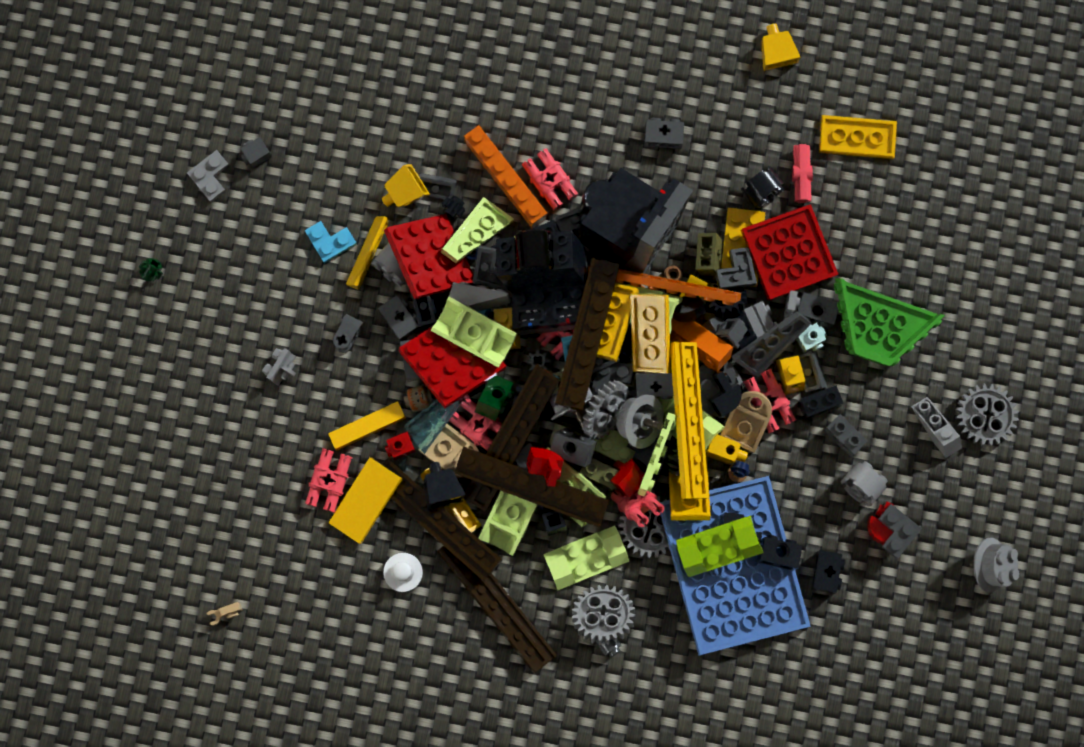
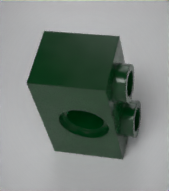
[475,375,514,421]

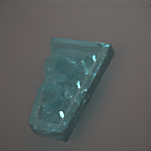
[404,399,460,454]

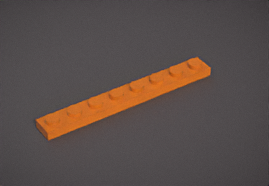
[588,266,741,305]

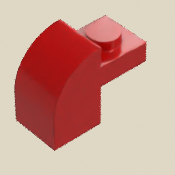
[526,447,564,487]
[610,458,645,498]
[867,502,894,545]

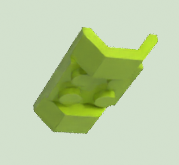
[676,515,763,577]

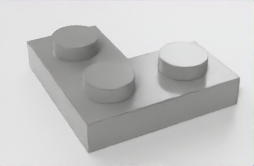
[187,150,229,203]
[783,290,800,320]

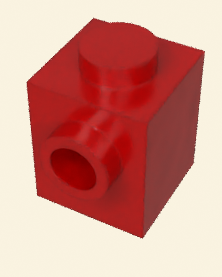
[384,431,416,460]

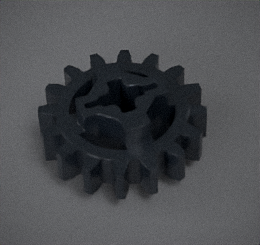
[706,284,747,318]

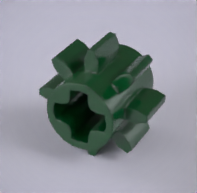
[139,258,163,282]

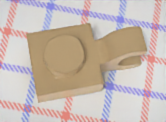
[207,602,243,625]

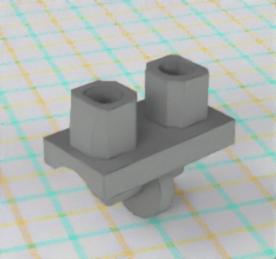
[262,348,296,386]

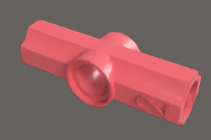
[792,144,813,203]

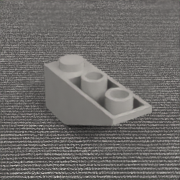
[449,282,511,311]
[911,397,962,458]

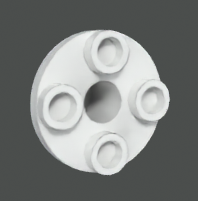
[383,553,423,592]

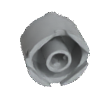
[371,242,406,287]
[841,461,888,506]

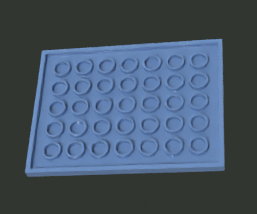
[660,476,811,656]

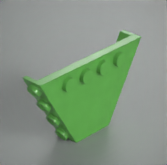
[834,278,945,366]

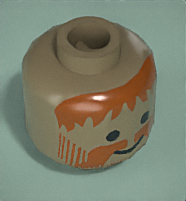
[404,385,433,412]

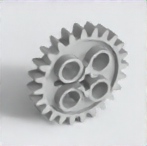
[582,380,630,440]
[955,383,1019,446]
[618,496,670,559]
[572,585,635,645]

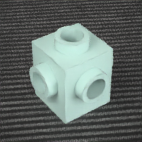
[796,323,827,353]

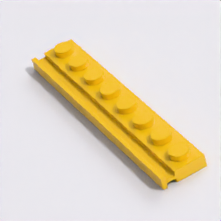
[670,342,709,499]

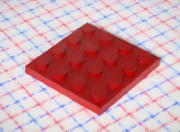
[740,204,839,301]
[384,214,474,299]
[398,326,507,408]

